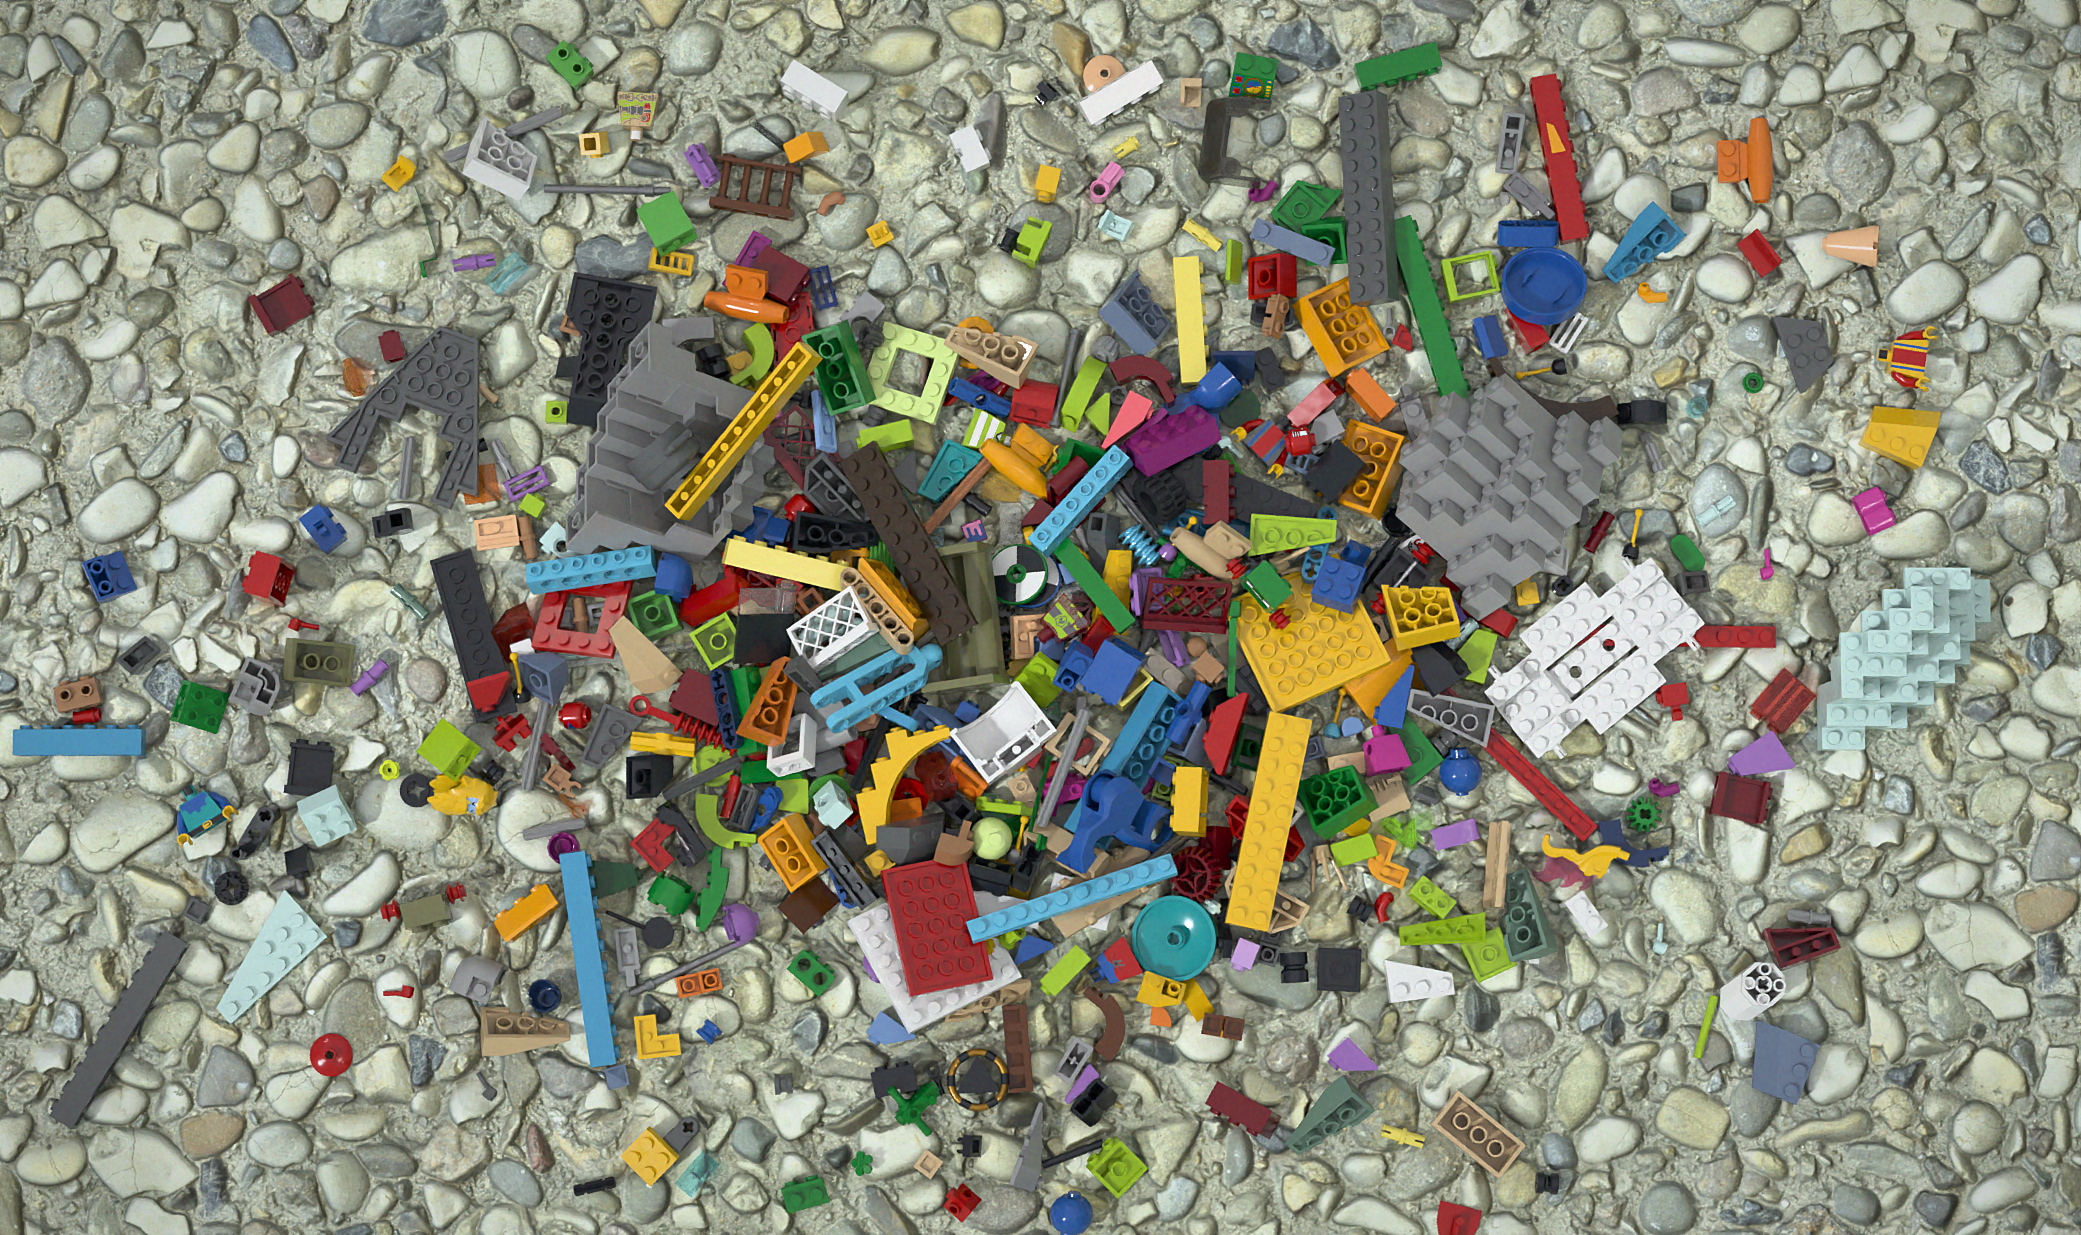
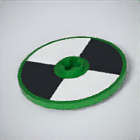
[992,544,1048,605]

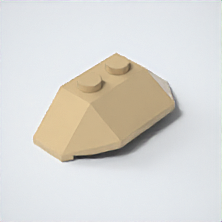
[1224,865,1310,934]

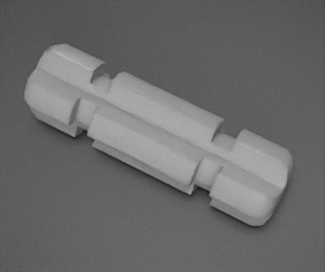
[1640,432,1665,473]

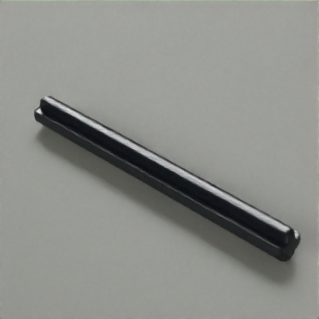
[850,672,906,791]

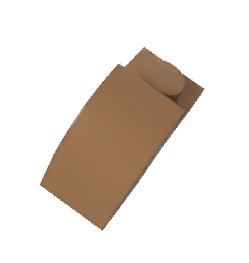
[933,820,975,866]

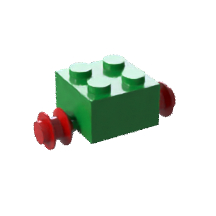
[1225,557,1293,630]

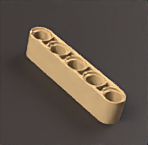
[840,567,914,655]

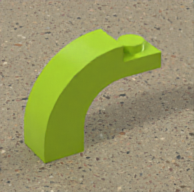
[728,323,774,389]
[1060,356,1107,433]
[695,793,758,850]

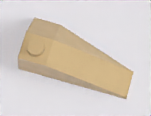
[944,327,1039,389]
[608,615,683,695]
[943,979,1031,1023]

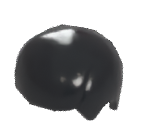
[1381,505,1412,538]

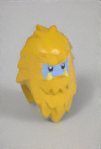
[427,774,498,816]

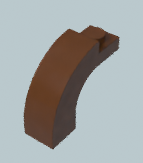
[1082,987,1125,1061]

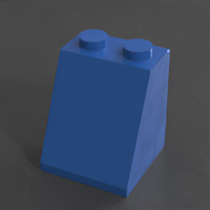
[1080,635,1149,706]

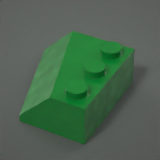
[1297,765,1379,840]

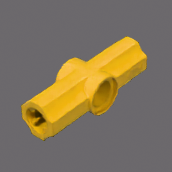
[630,731,696,757]

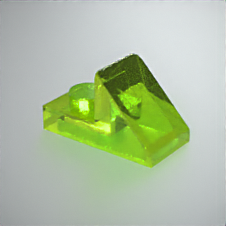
[1380,817,1417,852]

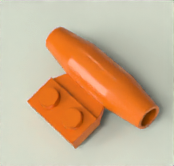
[1717,118,1773,204]
[704,264,789,323]

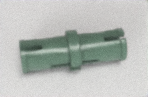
[390,583,430,622]

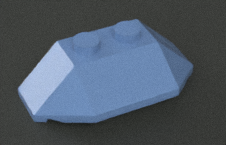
[910,703,977,771]

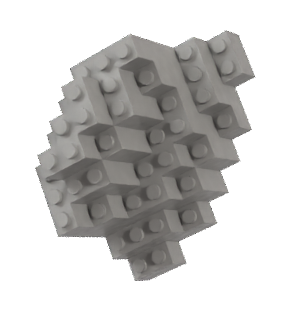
[566,321,775,564]
[1396,373,1624,621]

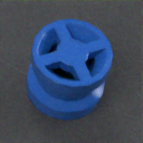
[696,1018,723,1045]

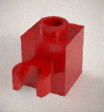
[1655,682,1689,722]

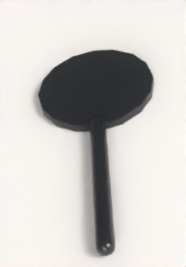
[606,910,674,949]

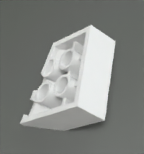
[462,115,537,201]

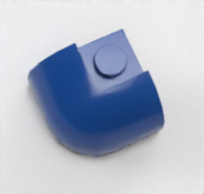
[1189,361,1243,414]
[654,552,693,603]

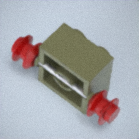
[380,881,467,934]

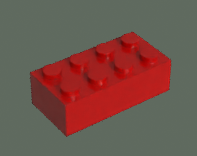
[242,550,296,608]

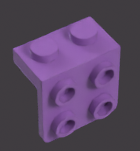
[1129,567,1165,616]

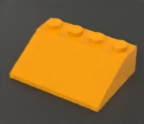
[1291,276,1390,379]
[1317,419,1411,521]
[858,557,931,641]
[1342,637,1428,726]

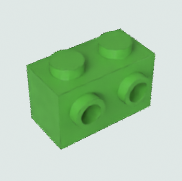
[545,40,594,91]

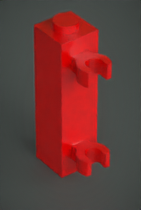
[678,566,750,627]

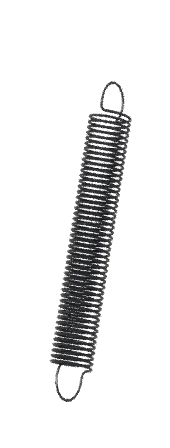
[749,119,785,152]

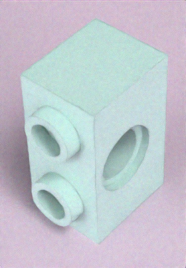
[539,521,583,559]
[813,780,853,829]

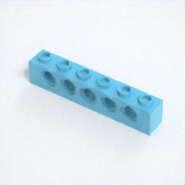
[1028,444,1134,558]
[526,545,657,595]

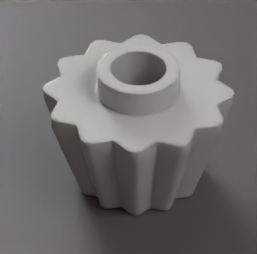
[1091,336,1120,364]

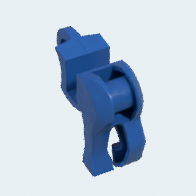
[1055,769,1174,874]

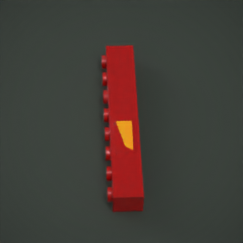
[1529,73,1590,245]

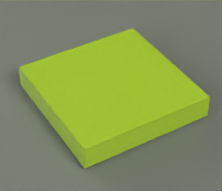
[1460,926,1517,983]

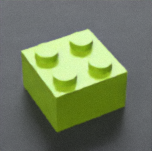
[689,612,736,671]

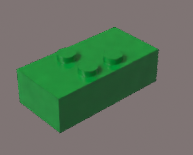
[801,319,876,416]

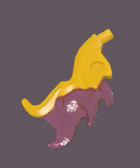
[1532,833,1630,890]

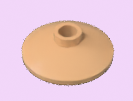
[1083,55,1125,92]

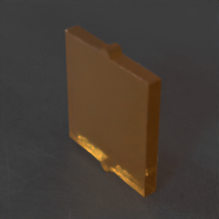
[463,463,500,505]

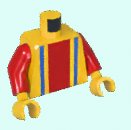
[1876,326,1938,392]

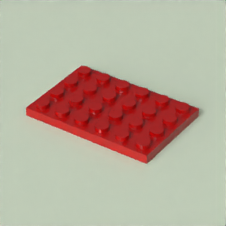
[880,860,994,998]

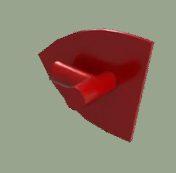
[1437,1200,1482,1235]

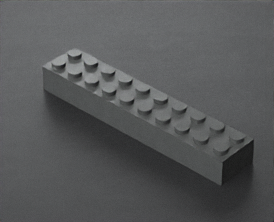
[1338,90,1399,307]

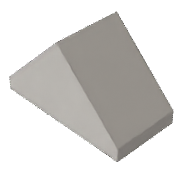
[1053,1037,1094,1085]

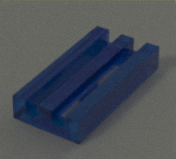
[810,265,839,312]

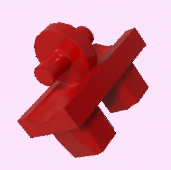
[492,713,532,752]

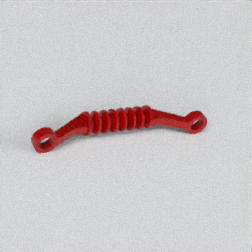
[629,695,767,761]

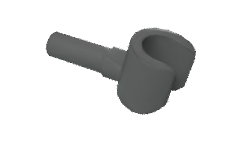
[476,1071,497,1101]

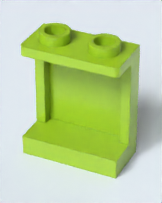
[416,717,482,782]

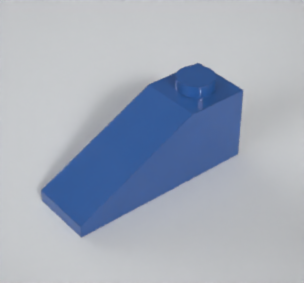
[1373,664,1415,729]

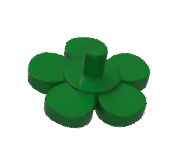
[852,1151,873,1176]

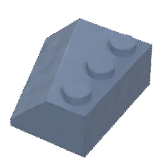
[1098,269,1172,356]
[1752,1020,1820,1105]

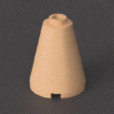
[1822,225,1880,267]

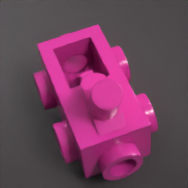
[1037,773,1088,817]

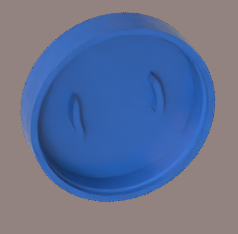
[1500,247,1587,325]

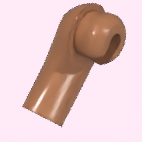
[817,191,846,217]
[806,811,826,838]

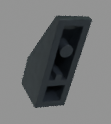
[925,774,984,830]

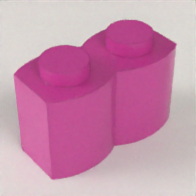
[1851,487,1896,536]

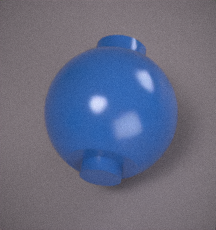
[1439,747,1482,796]
[1050,1191,1093,1235]

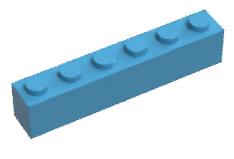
[12,725,146,756]

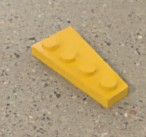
[1088,550,1132,636]

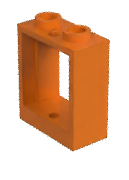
[1344,367,1397,425]

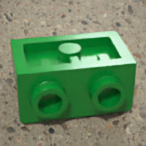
[781,1174,830,1214]

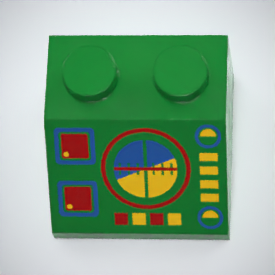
[1228,52,1278,106]

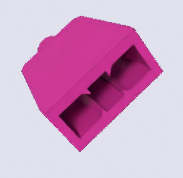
[1363,725,1412,777]

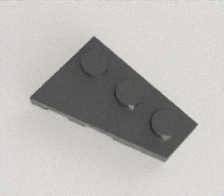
[579,702,644,770]

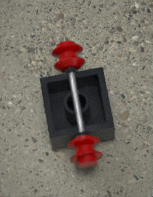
[1370,542,1435,615]

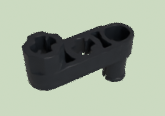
[229,804,281,861]

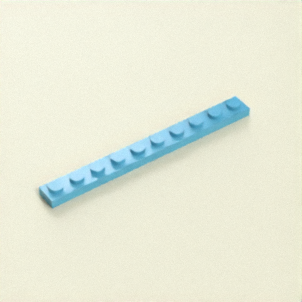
[966,853,1178,944]

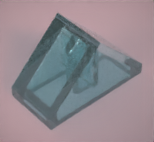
[675,1151,720,1198]

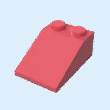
[1101,390,1154,452]

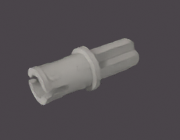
[489,439,519,481]
[1787,909,1831,927]

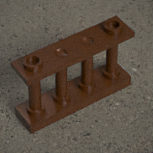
[709,153,802,222]

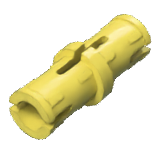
[1182,217,1224,252]
[1380,1123,1425,1149]

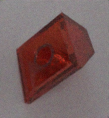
[491,602,537,663]

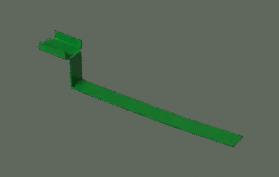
[415,186,437,278]
[1227,601,1241,697]
[1028,755,1053,851]

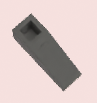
[1087,512,1121,579]

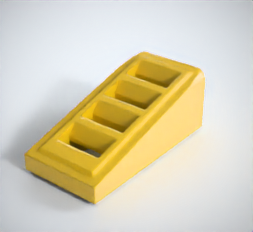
[648,247,695,277]

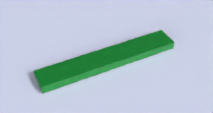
[1053,536,1137,635]

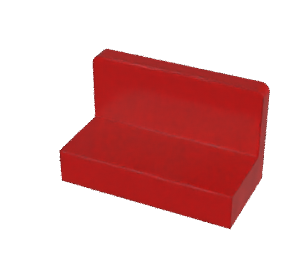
[1736,229,1782,278]

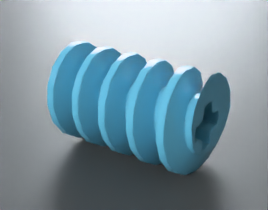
[1118,524,1161,568]

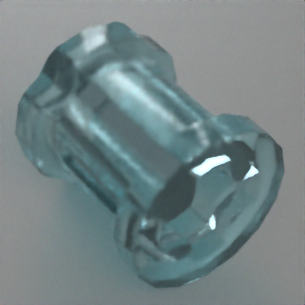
[1685,396,1708,418]

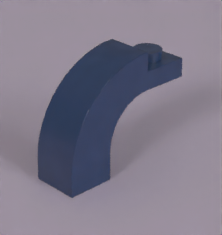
[1596,819,1669,868]

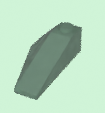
[817,624,893,682]
[1504,868,1558,962]
[1286,1075,1375,1155]

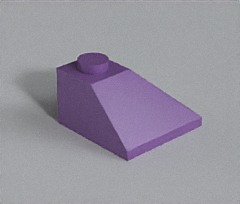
[1326,1037,1379,1071]

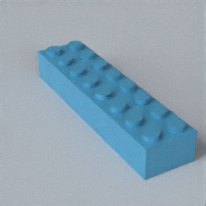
[1063,681,1184,851]

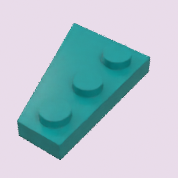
[917,439,984,503]

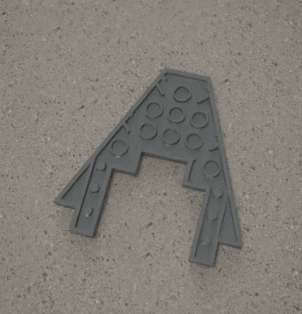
[326,326,480,510]

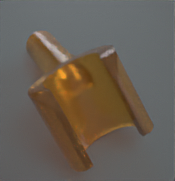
[558,793,584,818]

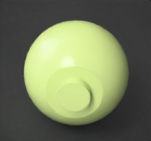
[971,817,1012,860]

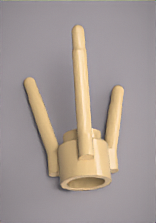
[1269,546,1315,576]
[1310,844,1348,893]

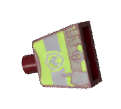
[1036,593,1090,644]

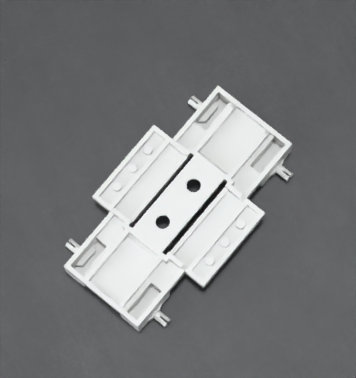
[1482,557,1705,759]

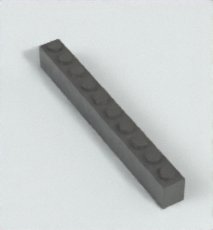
[49,930,191,1129]

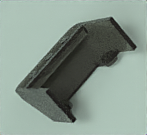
[1198,96,1272,189]

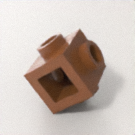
[794,587,825,617]

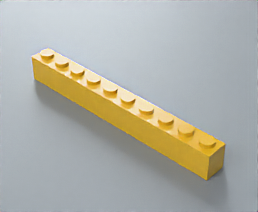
[665,342,823,521]

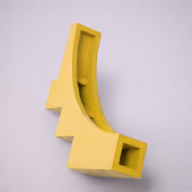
[856,725,953,845]

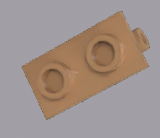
[1261,294,1289,340]

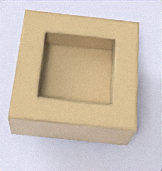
[913,1149,943,1179]

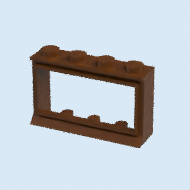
[1002,1004,1034,1093]

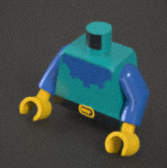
[177,785,239,849]

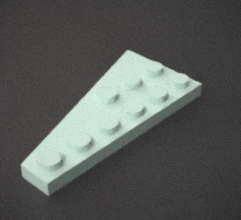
[217,889,328,1024]

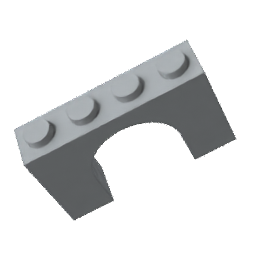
[662,317,716,348]

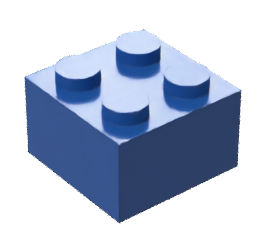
[1311,555,1367,615]

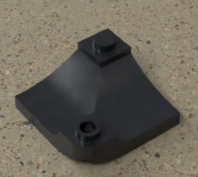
[655,800,710,869]

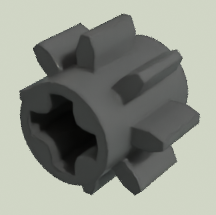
[858,322,884,350]

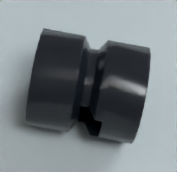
[696,343,731,378]
[1279,952,1309,983]

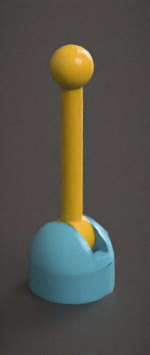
[1323,688,1347,739]

